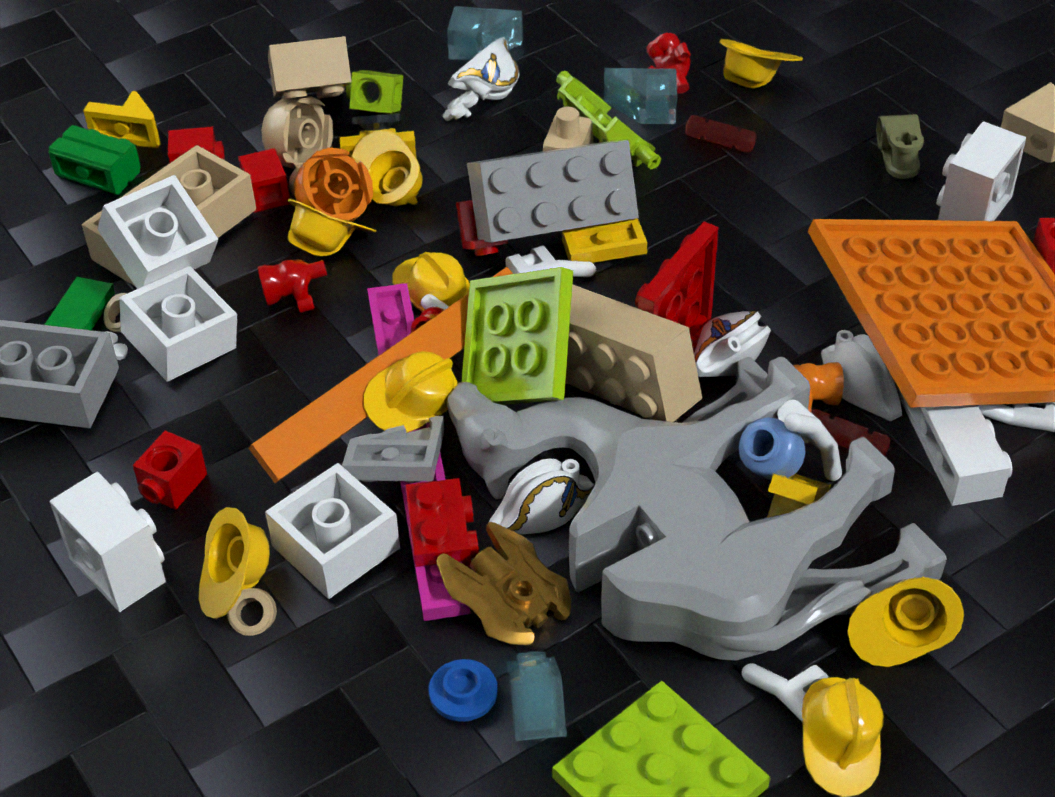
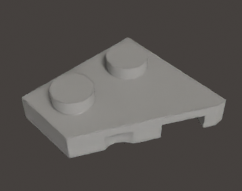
[342,416,445,483]

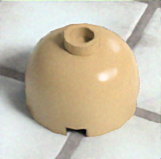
[261,96,333,170]

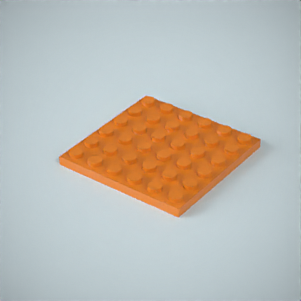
[807,219,1055,408]

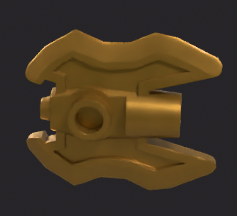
[437,522,571,645]

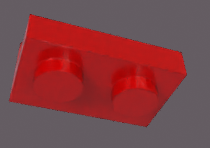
[405,478,479,569]

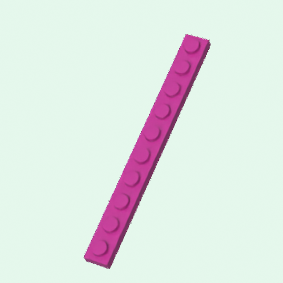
[367,283,470,621]

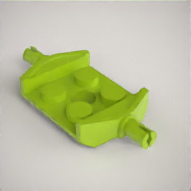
[556,71,661,169]

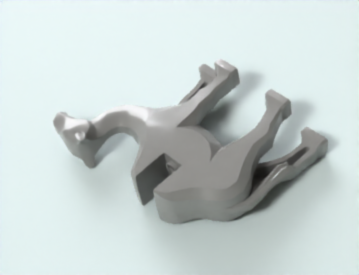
[447,357,947,661]

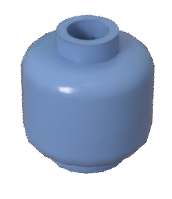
[738,417,805,480]

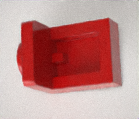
[456,200,508,255]

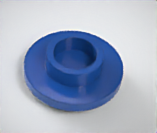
[429,659,498,721]

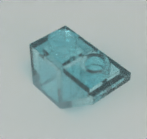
[447,6,523,60]
[604,68,677,124]
[507,651,566,741]

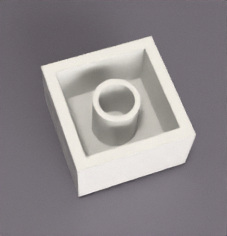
[937,121,1026,221]
[97,175,218,289]
[119,266,237,382]
[265,463,400,599]
[50,471,166,612]

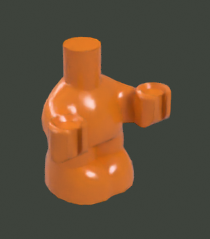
[793,362,844,413]

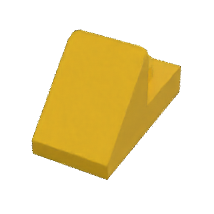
[83,90,160,148]
[767,474,830,518]

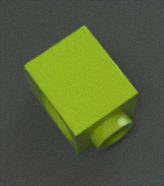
[346,70,403,114]

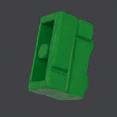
[48,125,141,195]

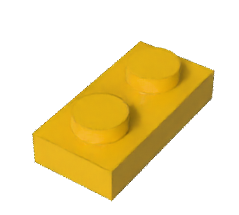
[562,218,647,263]

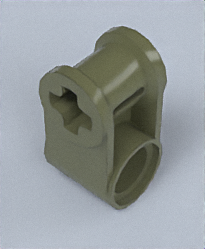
[876,114,924,179]

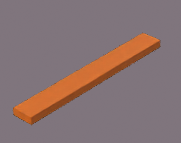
[248,266,513,484]

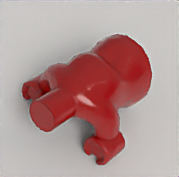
[641,33,690,94]
[258,259,327,313]

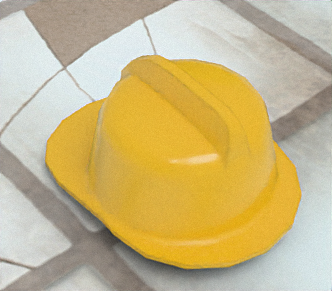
[720,39,803,88]
[351,130,423,206]
[288,199,376,256]
[392,252,470,312]
[364,351,457,433]
[199,507,270,619]
[847,577,964,667]
[802,677,883,797]

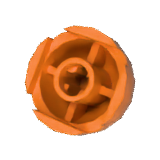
[294,147,373,222]

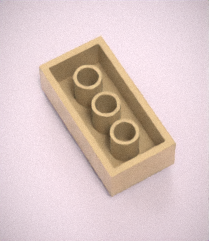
[268,36,352,99]
[82,145,256,286]
[565,284,702,422]

